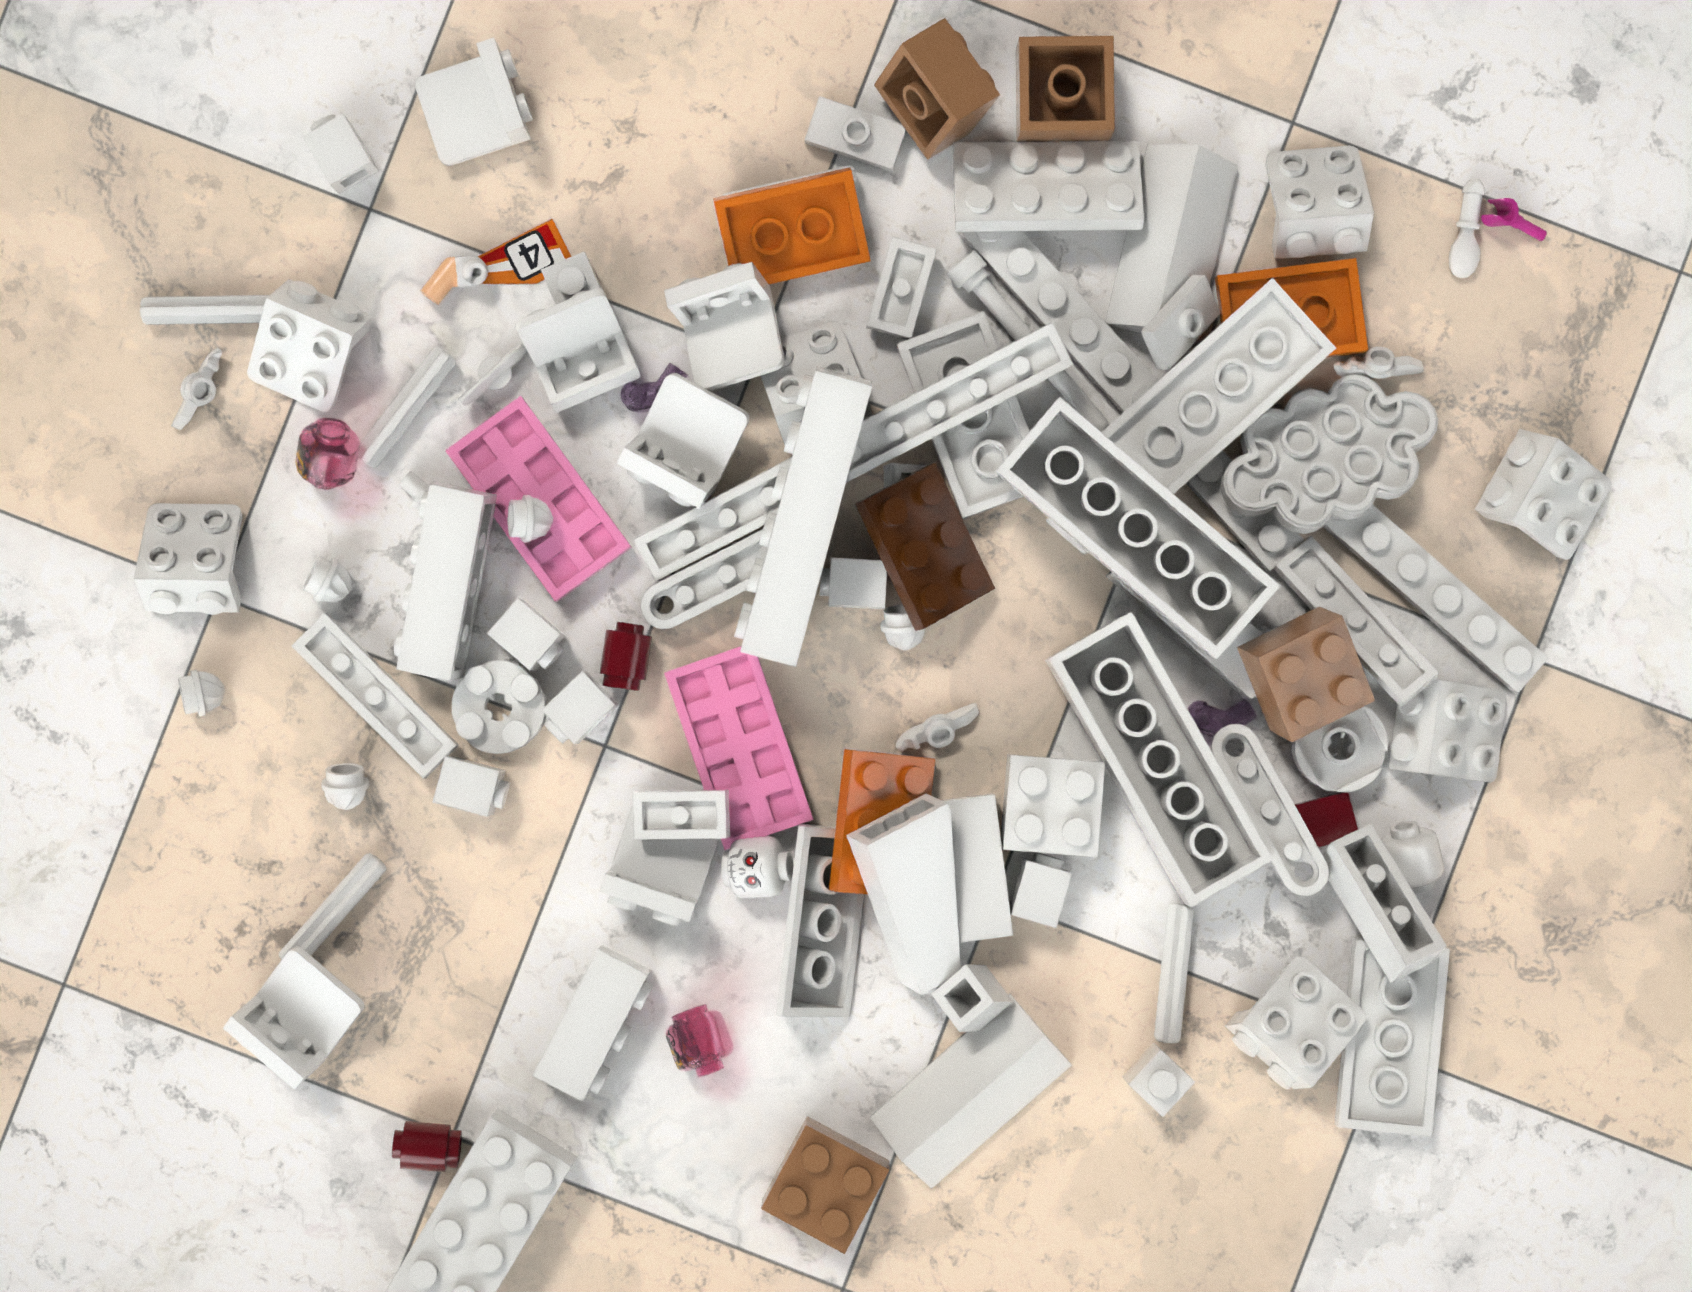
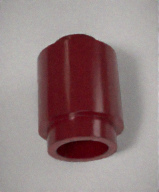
[599,622,652,691]
[392,1121,462,1172]

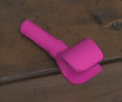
[1481,198,1547,241]

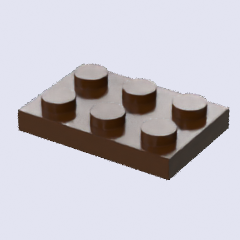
[855,462,995,631]

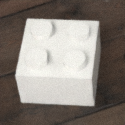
[1001,754,1105,857]

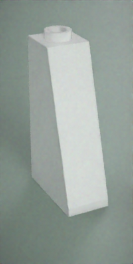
[846,794,961,995]

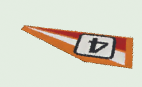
[478,219,572,284]

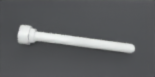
[947,250,1109,432]

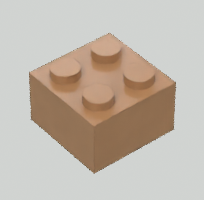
[874,18,1000,160]
[1015,36,1115,142]
[1237,606,1375,742]
[761,1116,890,1254]

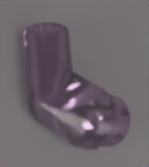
[620,362,688,413]
[1187,698,1257,737]

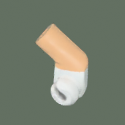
[420,256,488,305]

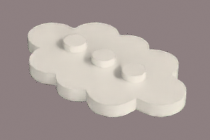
[1220,374,1438,534]

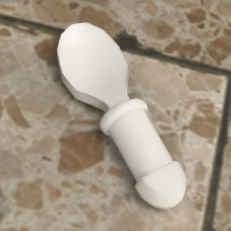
[1449,178,1485,278]

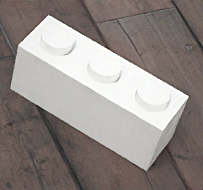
[942,793,1013,943]
[1322,823,1446,983]
[532,945,654,1102]

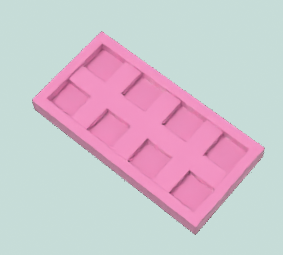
[445,396,632,602]
[664,646,814,850]

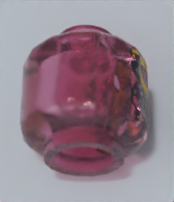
[295,418,360,490]
[665,1004,734,1078]

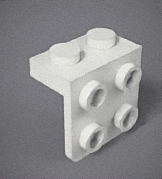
[415,37,533,166]
[1265,146,1374,259]
[664,262,785,391]
[247,279,373,412]
[515,288,641,413]
[761,321,873,445]
[617,373,749,508]
[1474,429,1611,560]
[134,503,242,615]
[1389,680,1506,783]
[599,805,719,926]
[223,946,364,1090]
[1225,956,1366,1089]

